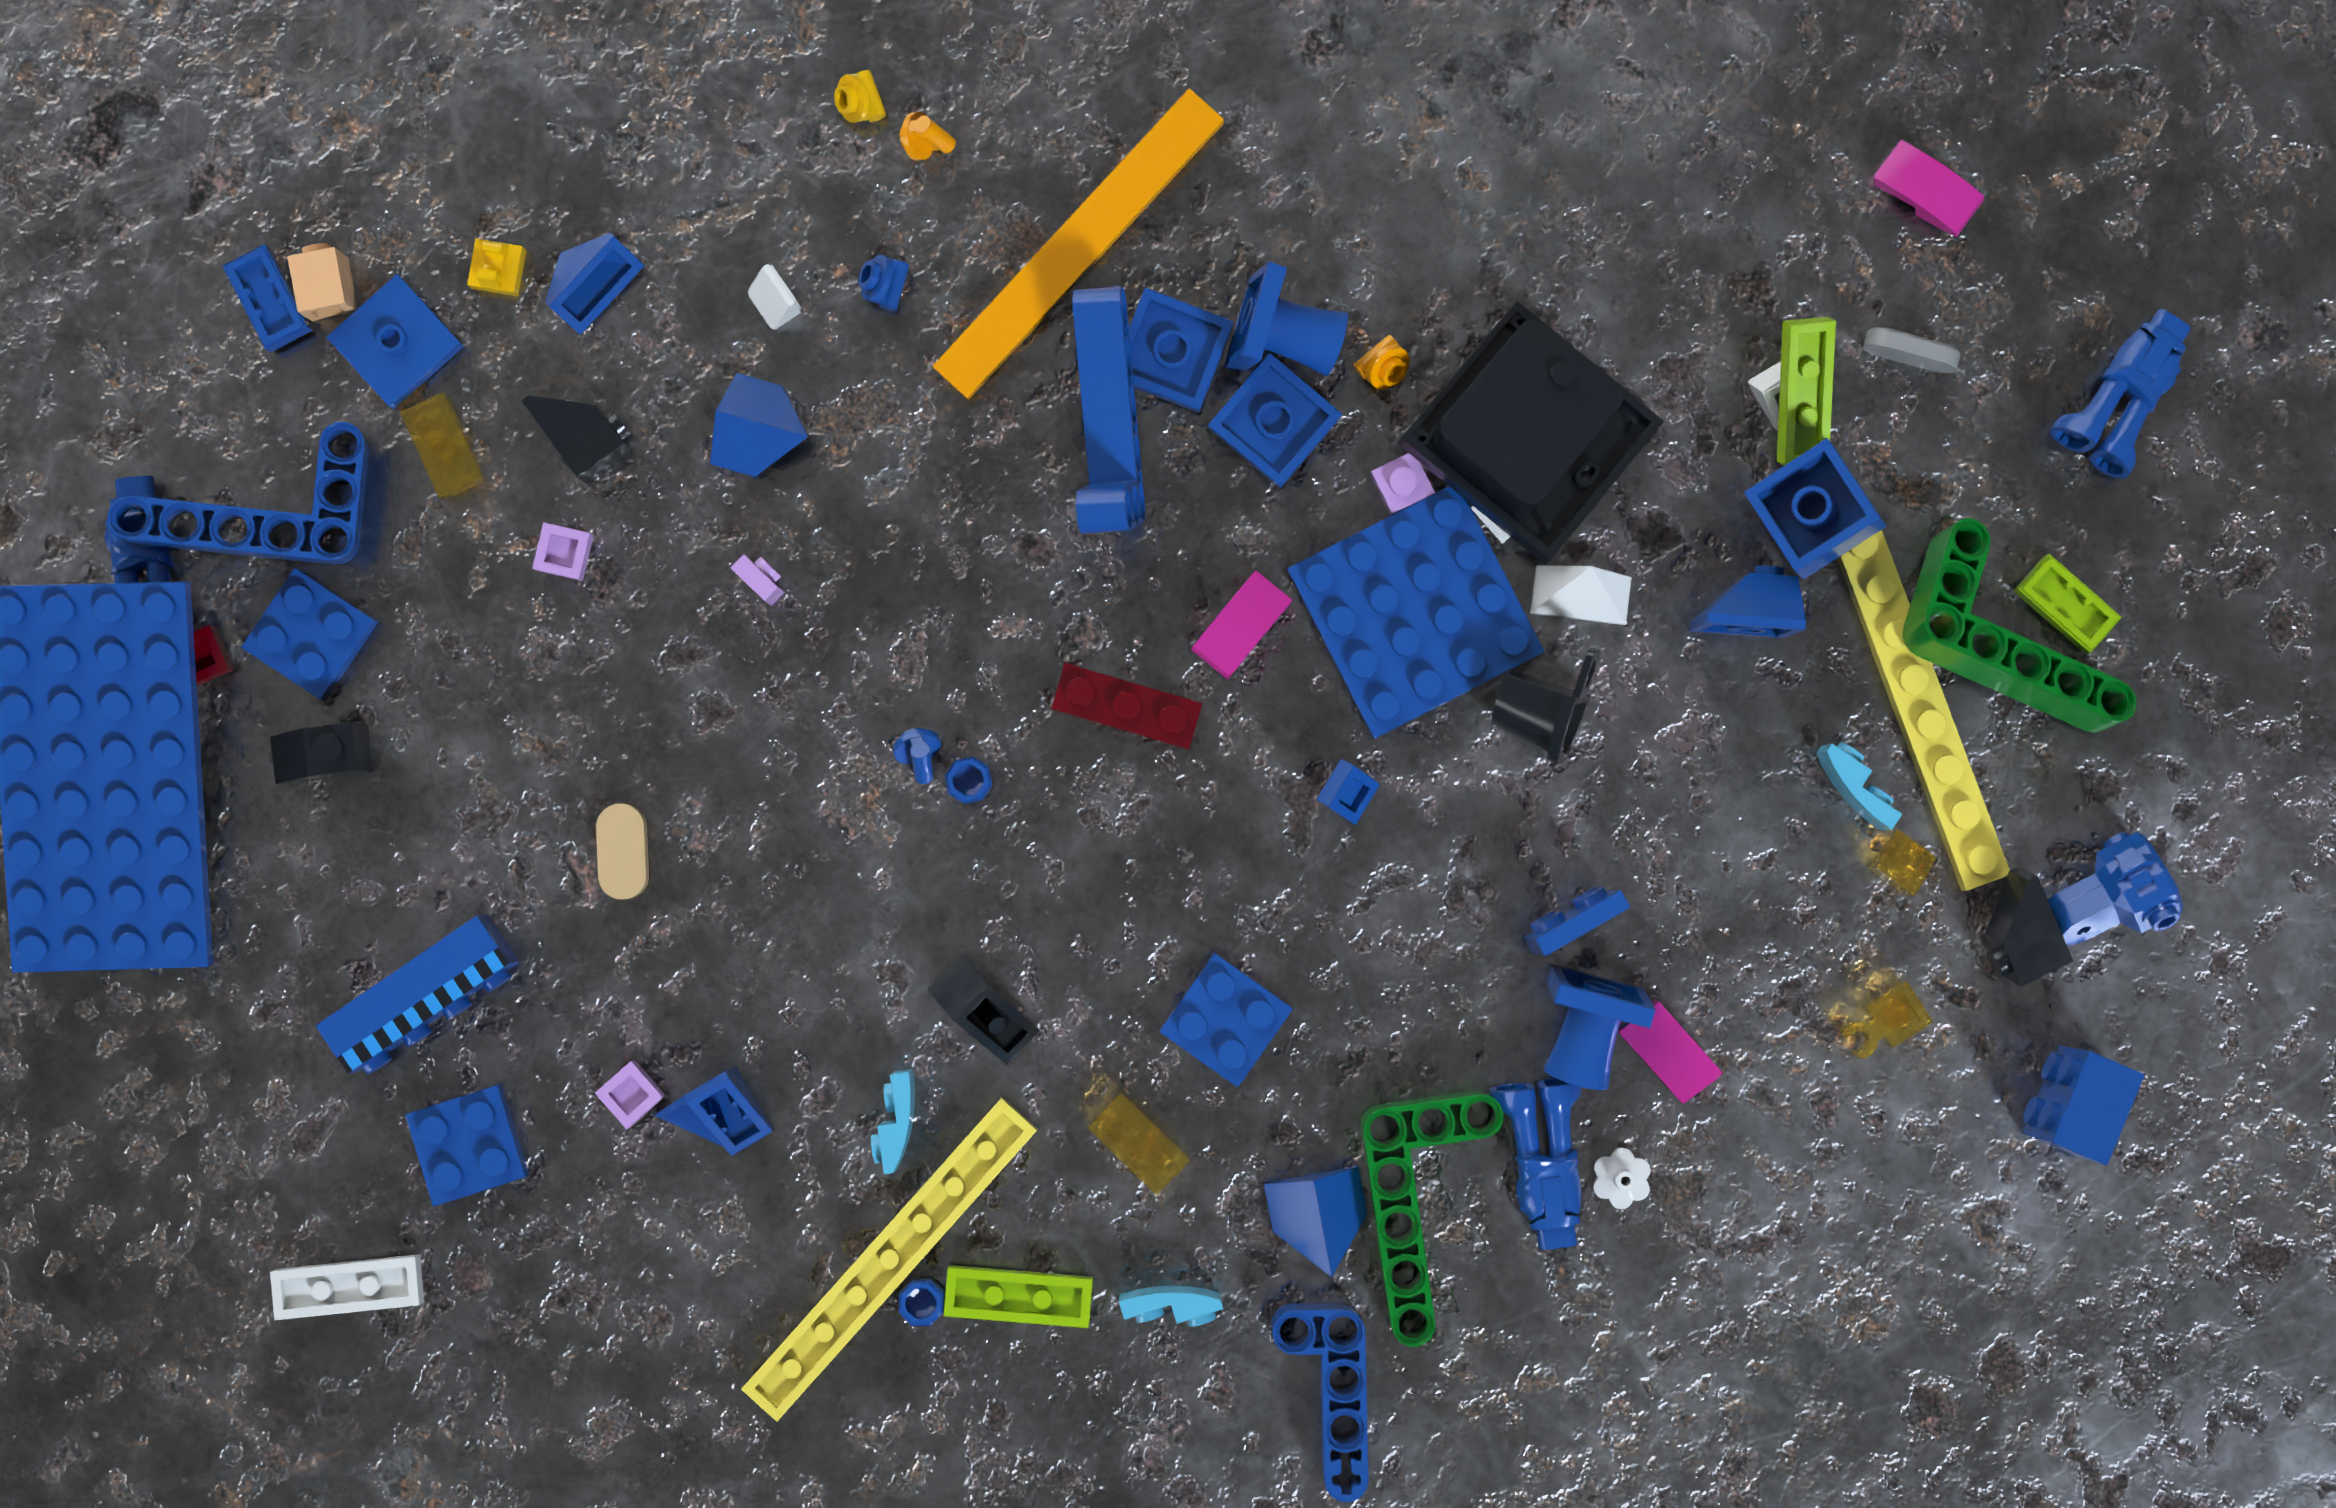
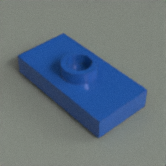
[222,244,313,352]

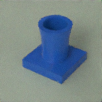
[1223,262,1348,377]
[1543,964,1656,1090]

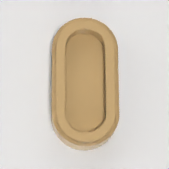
[596,803,649,899]

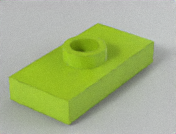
[2013,554,2122,654]

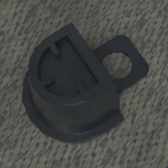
[1492,648,1601,765]

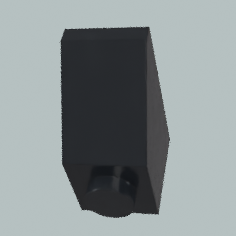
[521,395,633,484]
[270,722,373,784]
[1985,866,2073,987]
[927,955,1040,1065]

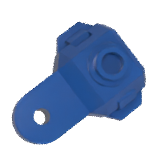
[2048,832,2183,945]

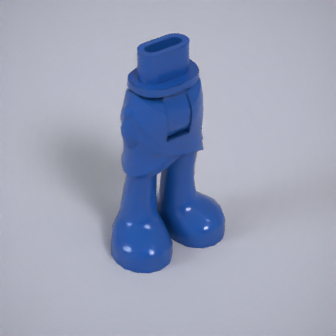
[2049,309,2191,479]
[104,475,175,583]
[1490,1077,1582,1250]

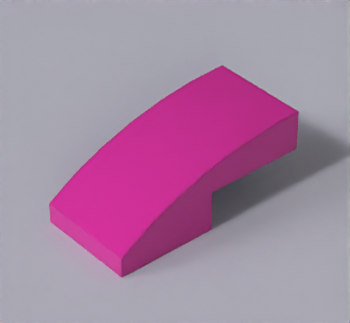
[1873,140,1984,237]
[1191,570,1293,680]

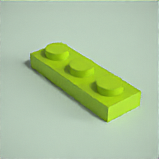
[1777,317,1836,466]
[944,1265,1093,1328]

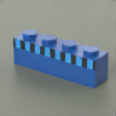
[315,915,520,1075]

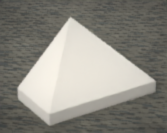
[1530,565,1631,625]

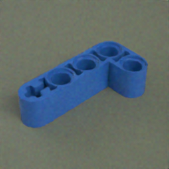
[1271,1302,1369,1502]

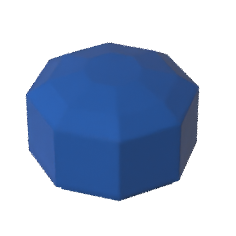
[945,756,993,804]
[899,1278,945,1326]

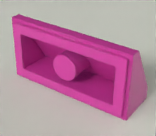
[1618,1000,1723,1104]

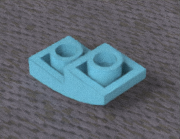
[1816,742,1902,831]
[871,1069,915,1174]
[1119,1286,1223,1327]

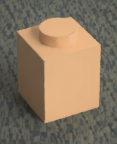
[287,243,358,322]

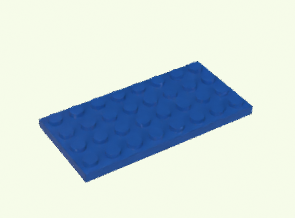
[0,581,213,973]

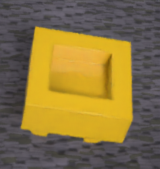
[467,238,527,296]

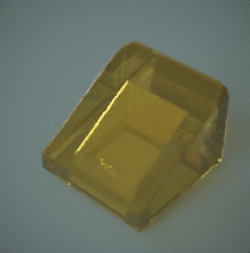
[1868,829,1936,896]

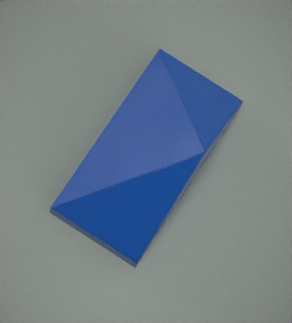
[545,233,645,335]

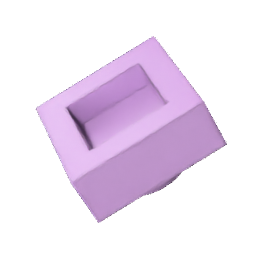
[1370,453,1435,516]
[532,522,594,581]
[730,554,785,606]
[595,1060,666,1129]

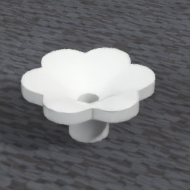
[1593,1147,1651,1209]

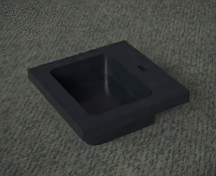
[1397,301,1664,565]

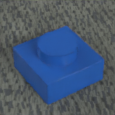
[1316,759,1380,825]

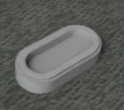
[1863,327,1961,373]

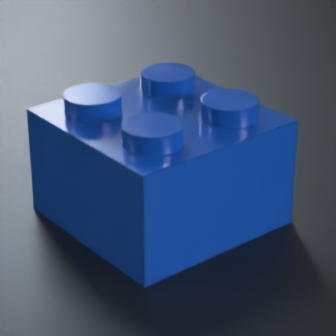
[1744,438,1887,579]
[2022,1045,2145,1166]

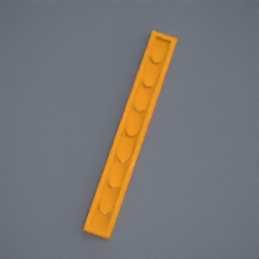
[932,88,1224,401]

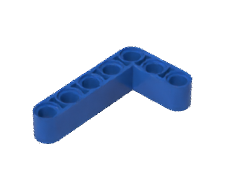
[1072,285,1145,534]
[107,422,369,565]

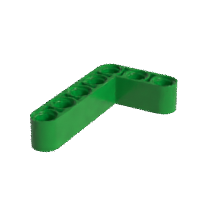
[1902,518,2137,733]
[1360,1091,1504,1347]

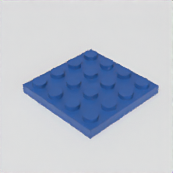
[1287,487,1545,739]

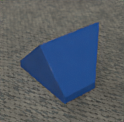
[710,373,808,478]
[654,1067,773,1156]
[1264,1166,1367,1277]

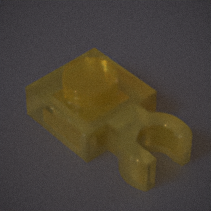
[1839,980,1933,1059]

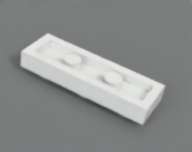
[270,1254,424,1320]

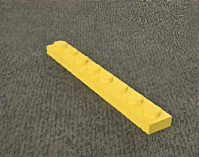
[1837,530,2010,891]
[741,1097,1038,1422]

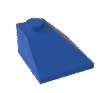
[1689,566,1806,638]

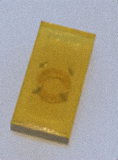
[400,392,486,500]
[1087,1092,1190,1195]

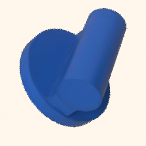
[858,254,910,311]
[893,728,941,784]

